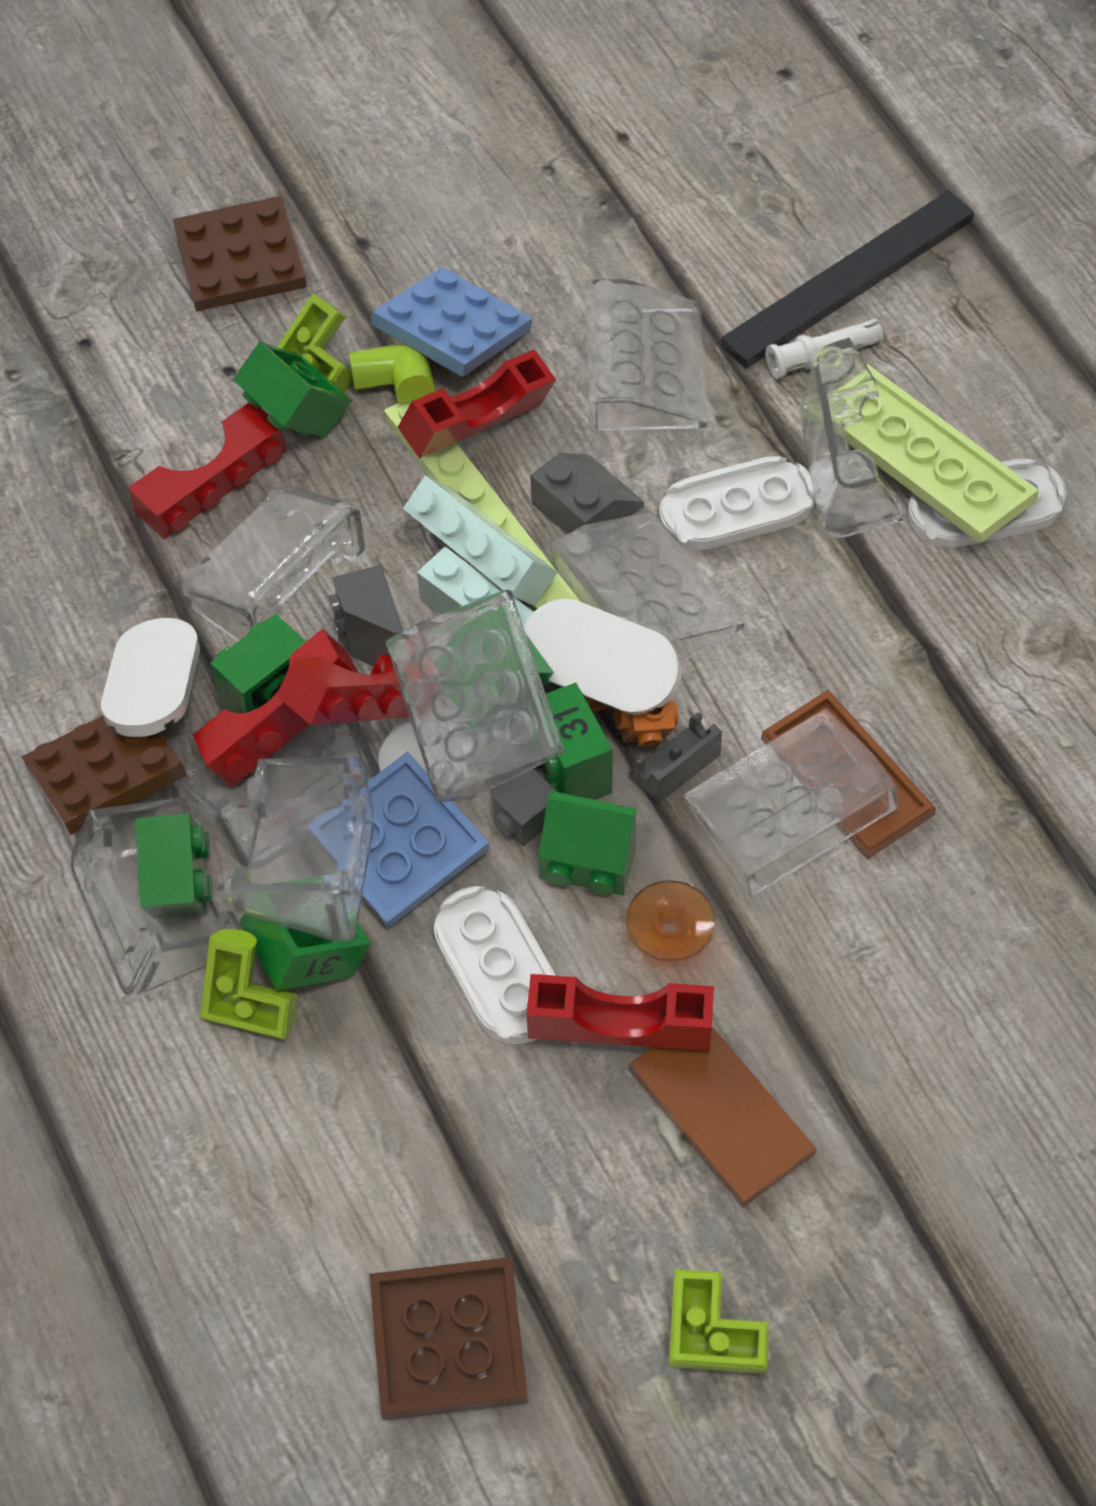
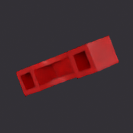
[397,349,556,459]
[128,402,286,540]
[193,628,359,787]
[276,654,439,725]
[526,974,714,1051]

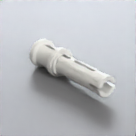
[766,318,883,379]

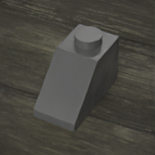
[493,740,557,846]

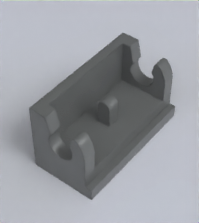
[629,712,722,804]

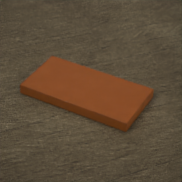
[761,690,936,860]
[629,1027,817,1207]

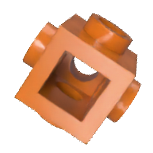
[614,700,678,747]

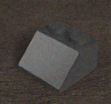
[530,453,644,551]
[328,565,407,666]

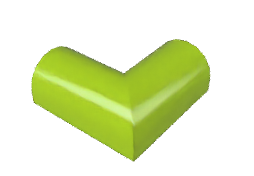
[277,293,352,393]
[348,343,436,404]
[199,929,298,1040]
[669,1269,769,1374]

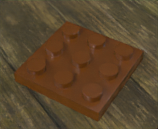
[173,195,307,311]
[21,716,187,835]
[369,1257,528,1420]

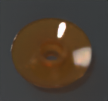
[626,880,715,962]

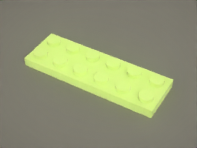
[810,364,1039,544]

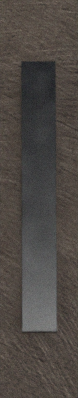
[721,190,974,369]

